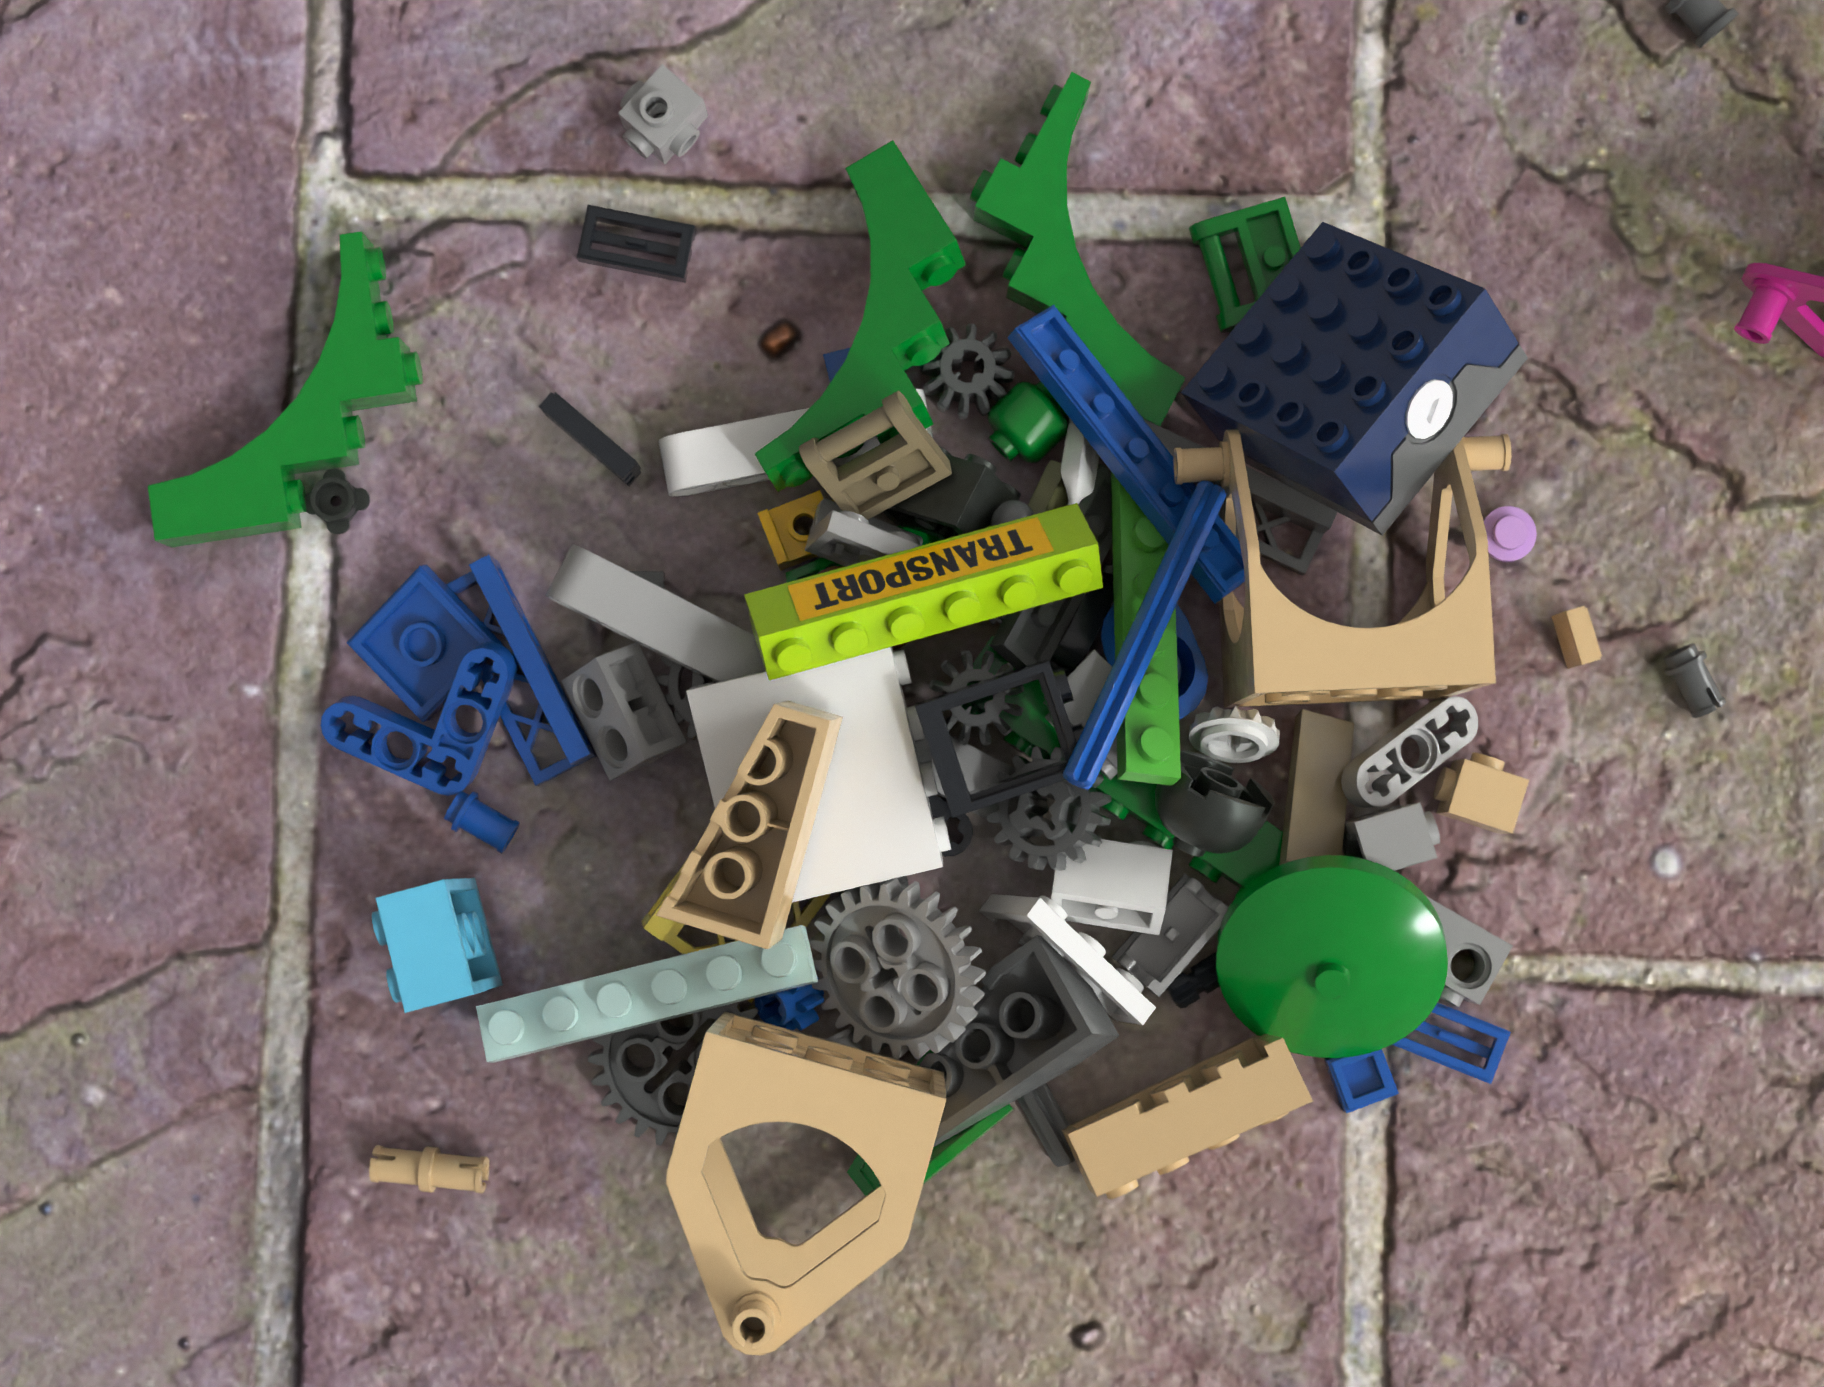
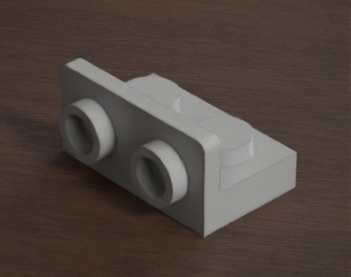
[805,499,923,567]

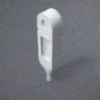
[1061,418,1099,505]

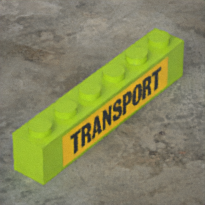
[744,503,1103,681]

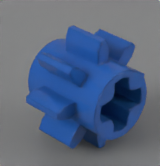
[755,976,824,1031]

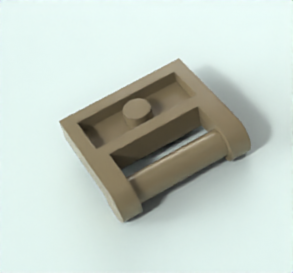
[799,390,952,520]

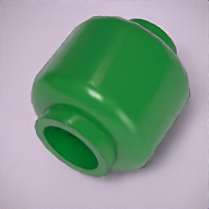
[988,381,1068,463]

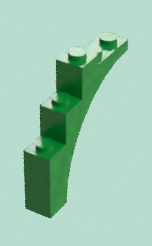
[970,72,1186,426]
[755,140,966,492]
[148,231,423,548]

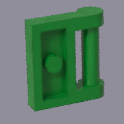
[1189,197,1301,333]

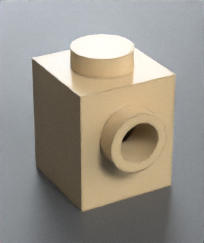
[1434,753,1529,834]

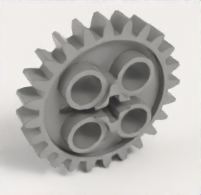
[809,878,986,1059]

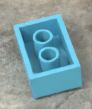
[372,878,503,1013]

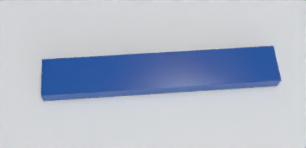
[1007,305,1245,604]

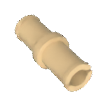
[369,1145,489,1194]

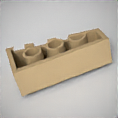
[656,701,843,949]
[1062,1034,1313,1200]

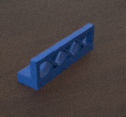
[446,554,597,786]

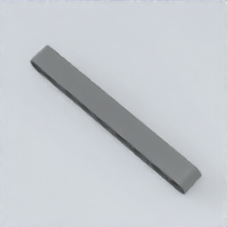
[545,544,1016,819]

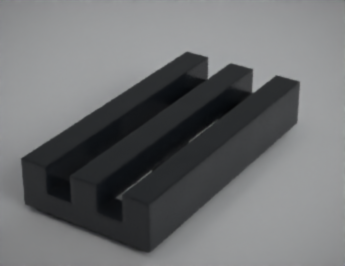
[577,205,697,283]
[539,392,642,487]

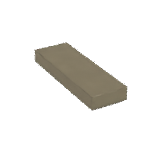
[1279,709,1354,865]

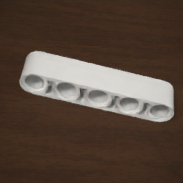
[658,389,933,497]

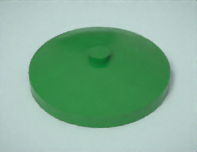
[1216,855,1448,1058]

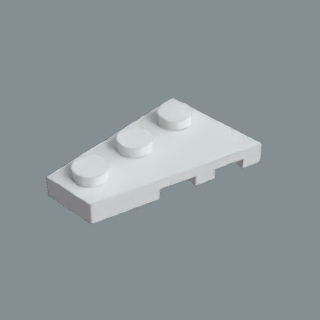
[979,894,1156,1025]

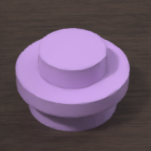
[1483,506,1537,562]

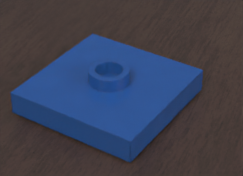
[346,564,503,722]

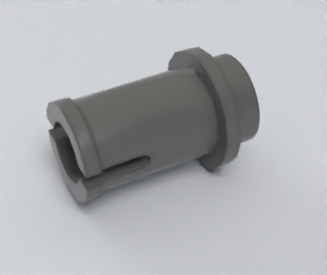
[1663,643,1726,718]

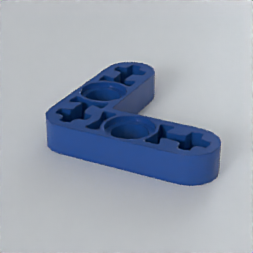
[320,642,516,796]

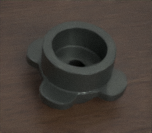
[305,468,370,535]

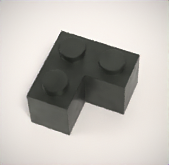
[883,446,1021,540]

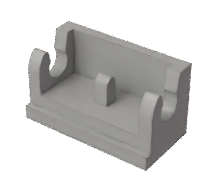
[1112,874,1228,997]

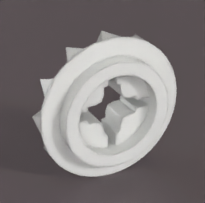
[1189,706,1280,763]

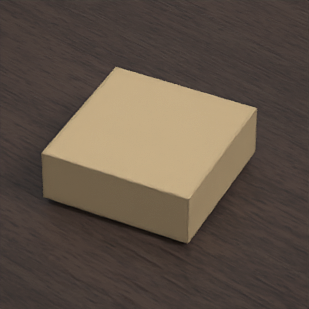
[1551,606,1602,669]

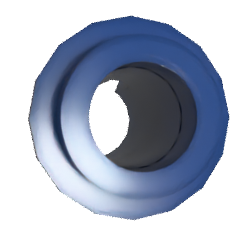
[444,791,520,854]

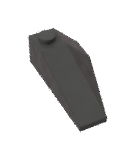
[919,935,1119,1147]

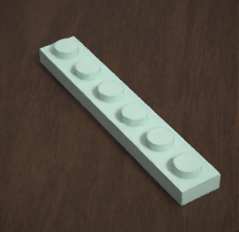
[476,925,818,1063]

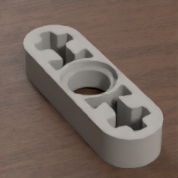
[1341,696,1478,808]

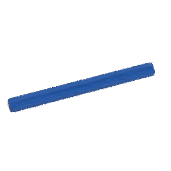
[1063,480,1226,789]

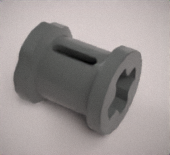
[1664,0,1739,48]

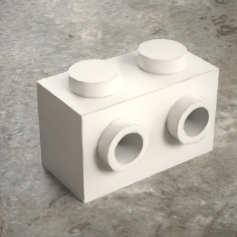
[1051,835,1173,935]

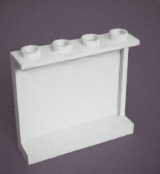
[686,647,952,902]

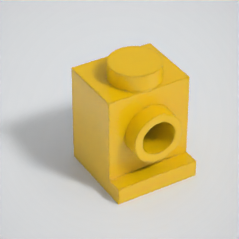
[757,490,835,571]

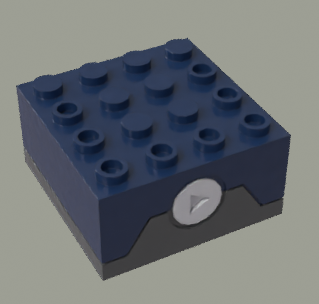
[1181,222,1528,536]

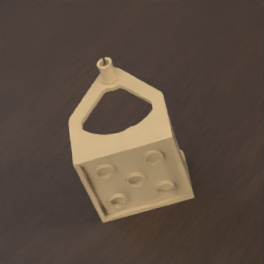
[1173,429,1511,708]
[666,1012,947,1356]

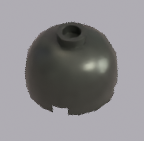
[1155,751,1275,857]

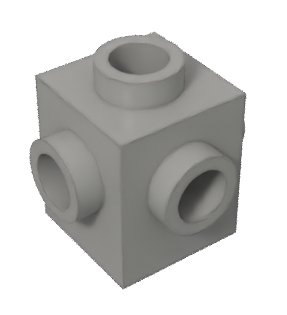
[618,64,708,164]

